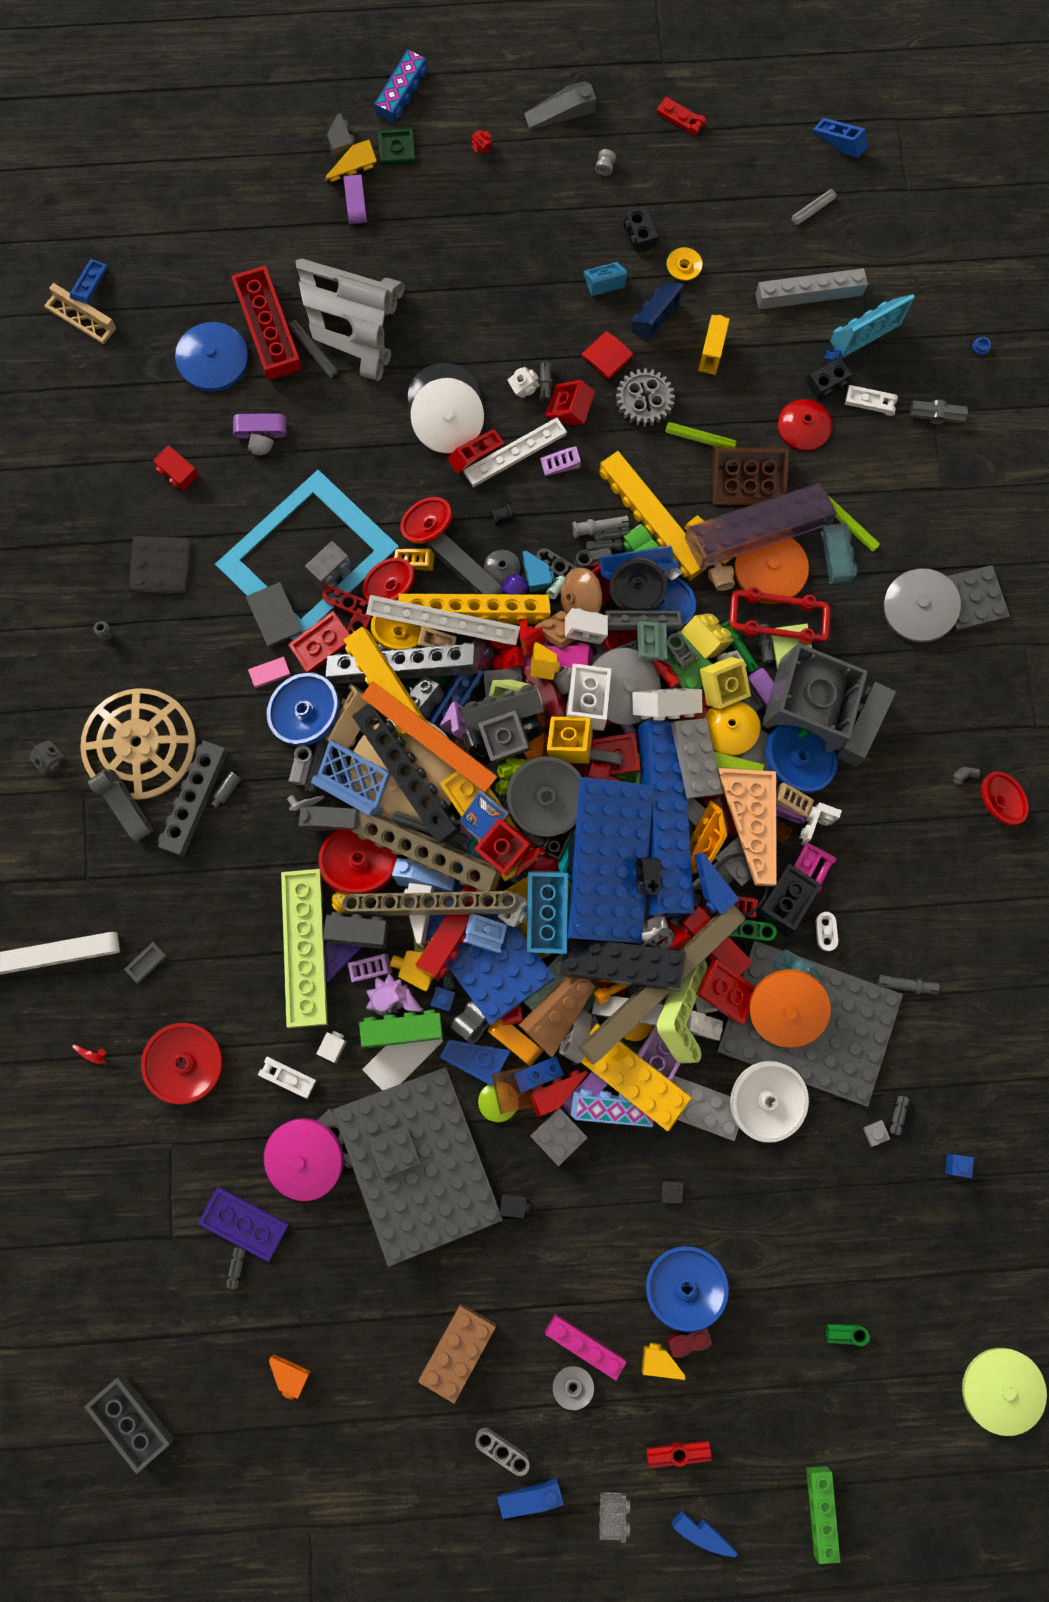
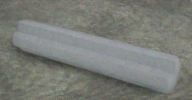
[792,189,836,225]

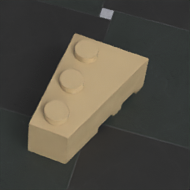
[325,683,368,748]

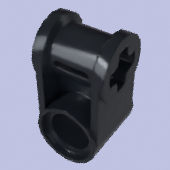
[635,857,661,896]

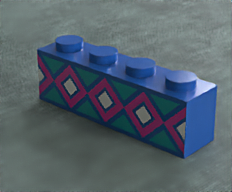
[374,50,428,124]

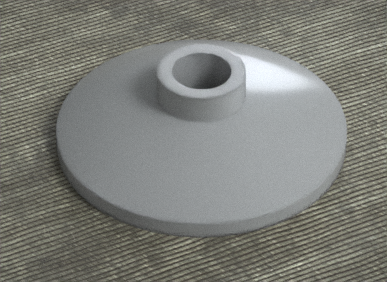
[553,1366,594,1410]

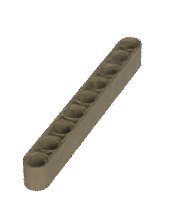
[342,891,520,916]

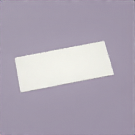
[362,1039,443,1090]

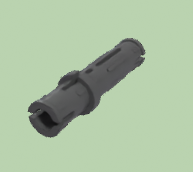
[878,975,939,995]

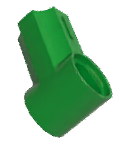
[826,1324,870,1346]

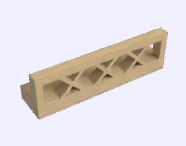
[44,283,116,345]

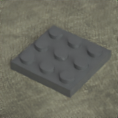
[947,565,1010,631]

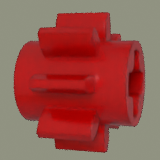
[471,130,492,153]

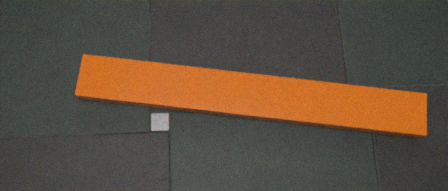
[361,681,498,792]

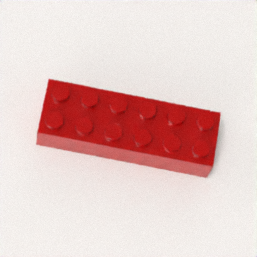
[231,265,302,380]

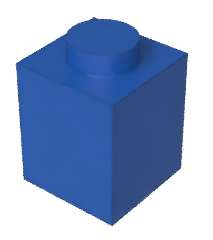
[945,1154,974,1178]

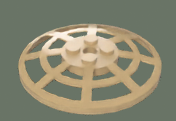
[80,688,196,800]

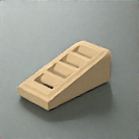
[776,783,814,818]

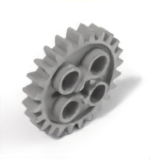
[616,368,675,427]

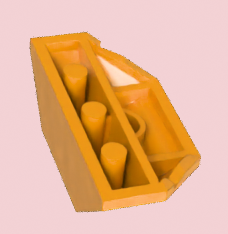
[690,801,728,874]

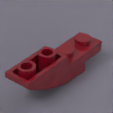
[522,666,567,720]

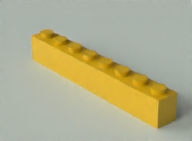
[599,451,709,581]

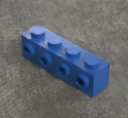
[427,669,483,735]

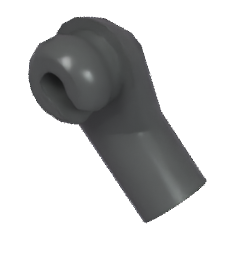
[953,767,980,785]

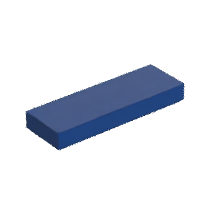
[70,259,108,304]

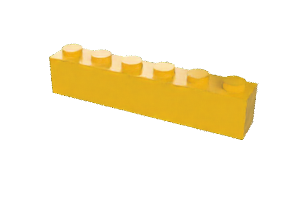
[344,627,427,737]

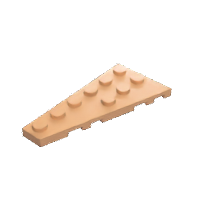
[718,768,776,886]

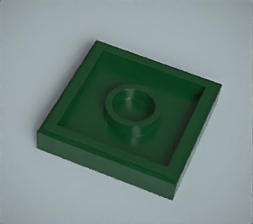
[378,128,415,165]

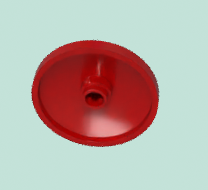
[318,827,397,895]
[141,1023,223,1104]

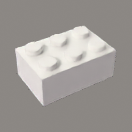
[632,688,702,720]

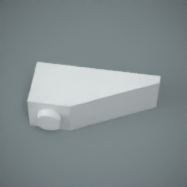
[404,883,436,948]

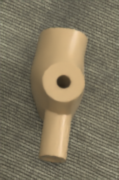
[708,557,735,591]

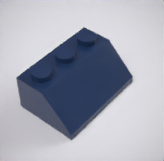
[631,283,683,343]

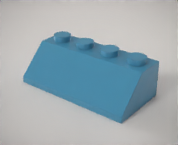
[527,870,569,954]

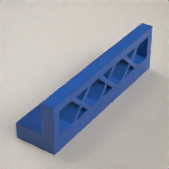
[600,545,679,580]

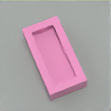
[248,657,291,688]

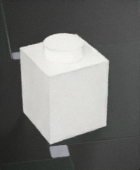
[316,1031,347,1063]

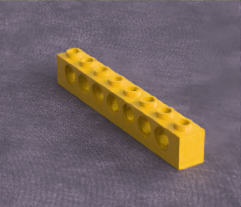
[398,594,551,625]

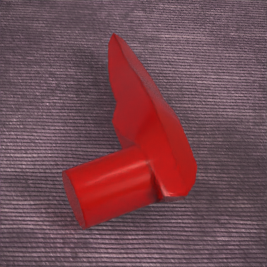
[515,848,545,877]
[72,1044,106,1064]

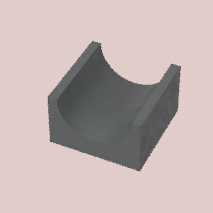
[762,643,868,753]

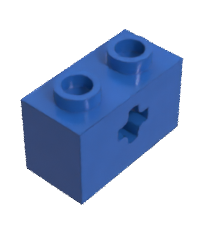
[514,1056,564,1093]

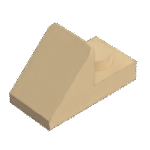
[418,626,456,648]

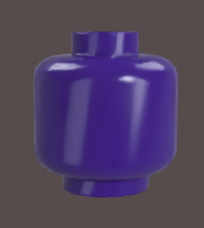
[502,574,529,595]

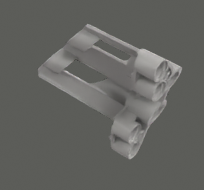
[296,259,404,381]

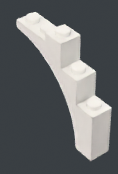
[592,996,723,1041]

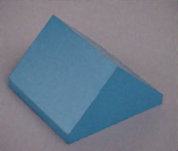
[583,262,627,296]

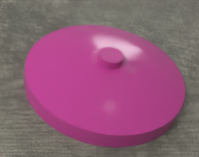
[264,1118,344,1201]

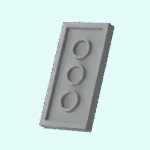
[671,718,723,799]
[671,1076,739,1141]

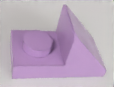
[440,701,468,739]

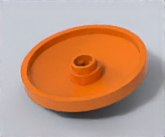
[734,532,809,604]
[750,969,831,1048]

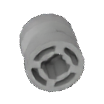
[595,149,616,176]

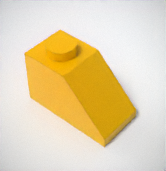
[530,642,560,680]
[642,1343,685,1380]

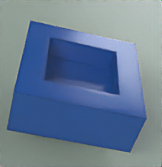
[430,987,455,1012]

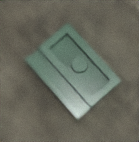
[637,621,668,662]

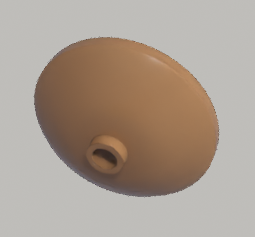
[560,568,602,614]

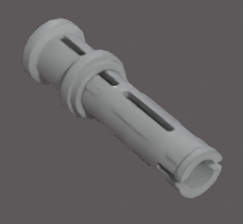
[572,515,629,538]

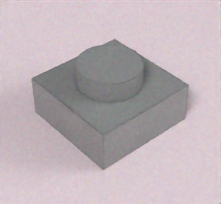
[863,1120,890,1147]

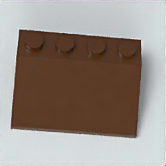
[712,447,789,505]

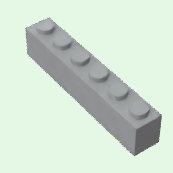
[755,268,868,309]

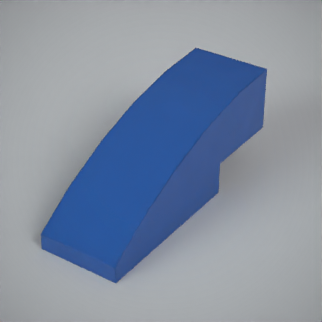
[671,1510,738,1557]

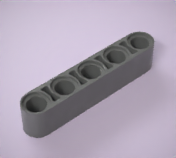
[426,533,504,594]

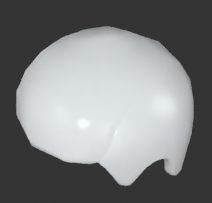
[641,916,668,942]

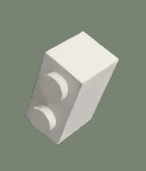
[565,608,608,644]

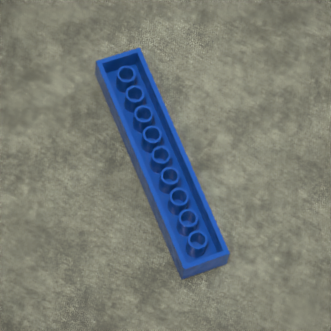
[638,720,694,917]

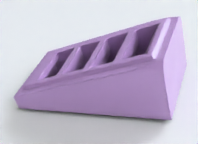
[540,446,581,476]
[348,954,392,982]

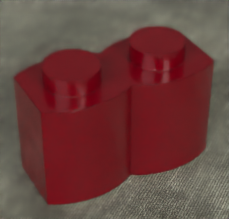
[666,1328,712,1358]

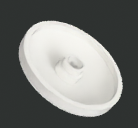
[411,378,484,454]
[730,1061,809,1142]

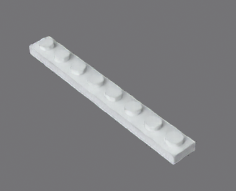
[366,595,520,645]

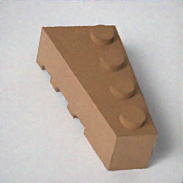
[519,977,595,1057]

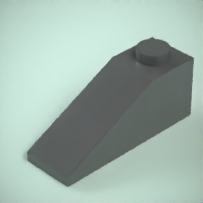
[298,806,359,831]

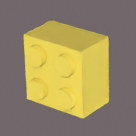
[680,614,734,659]
[700,657,751,709]

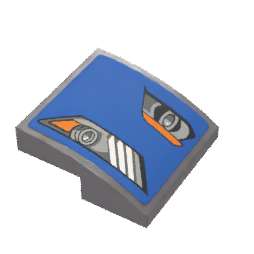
[459,789,511,841]

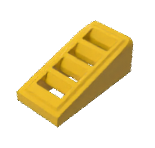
[394,549,435,571]

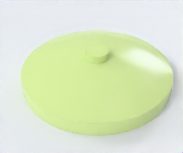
[962,1348,1047,1436]

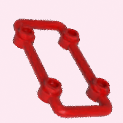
[729,587,830,645]

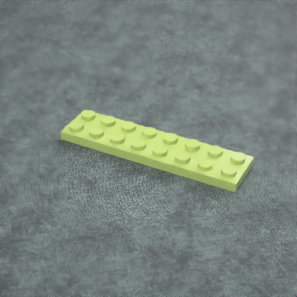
[281,869,328,1028]

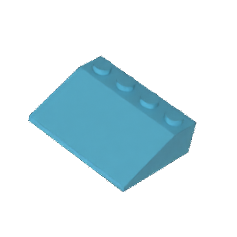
[830,294,915,358]

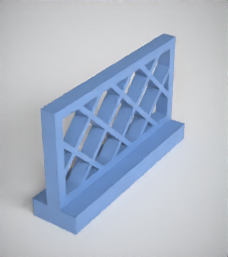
[311,740,391,816]

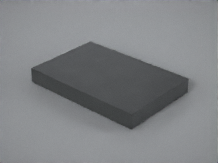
[245,582,303,647]

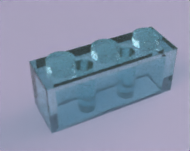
[821,523,857,584]

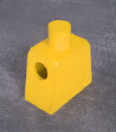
[390,950,432,993]

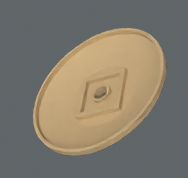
[349,719,456,830]

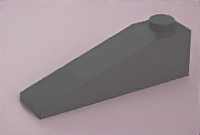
[524,81,596,130]

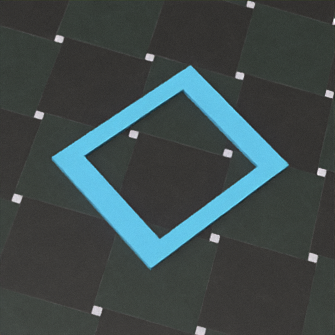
[215,470,399,640]

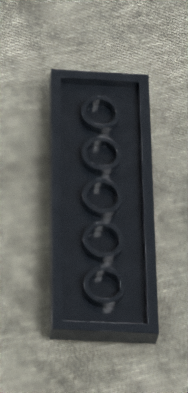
[560,938,686,992]

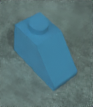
[522,551,555,592]

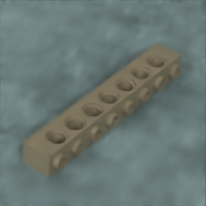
[352,810,502,892]

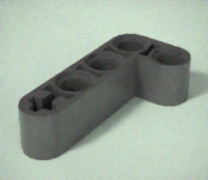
[88,769,153,842]

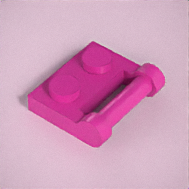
[794,843,837,893]

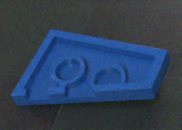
[439,1040,511,1086]

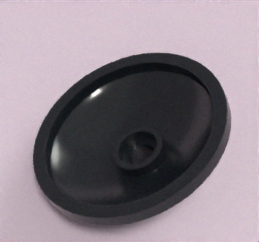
[610,558,667,611]

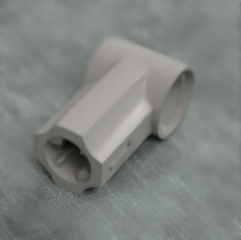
[289,746,313,786]

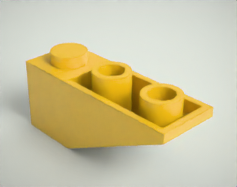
[325,140,376,182]

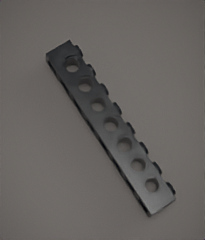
[352,703,461,844]

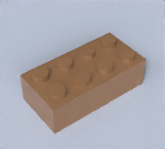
[418,1303,496,1403]

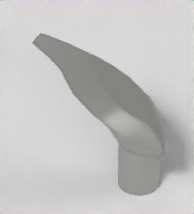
[287,795,324,811]

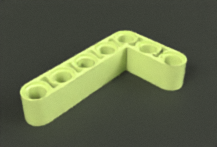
[657,959,707,1064]

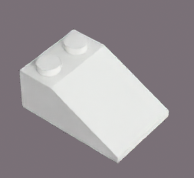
[566,664,611,731]

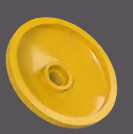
[371,616,422,650]
[704,701,761,756]

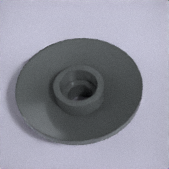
[484,550,521,585]

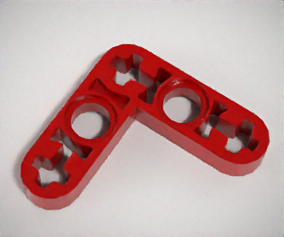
[323,587,373,651]

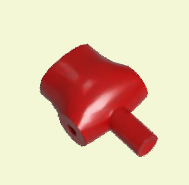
[584,761,621,781]

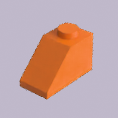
[269,1354,311,1399]

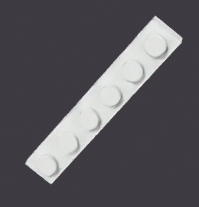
[464,418,567,487]

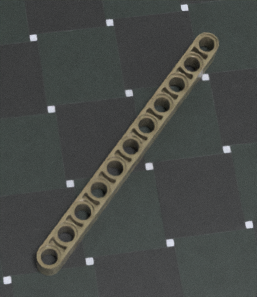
[579,904,745,1064]

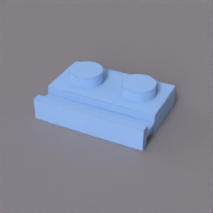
[463,914,507,953]

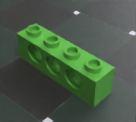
[806,1466,840,1564]

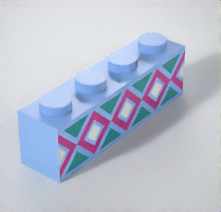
[571,1089,653,1127]

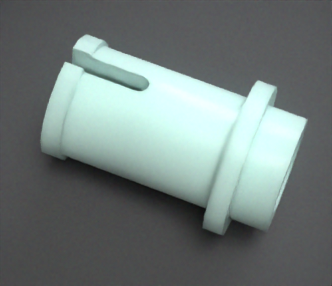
[546,576,565,599]

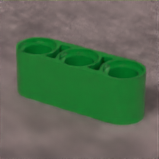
[728,920,777,943]

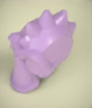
[366,974,424,1016]

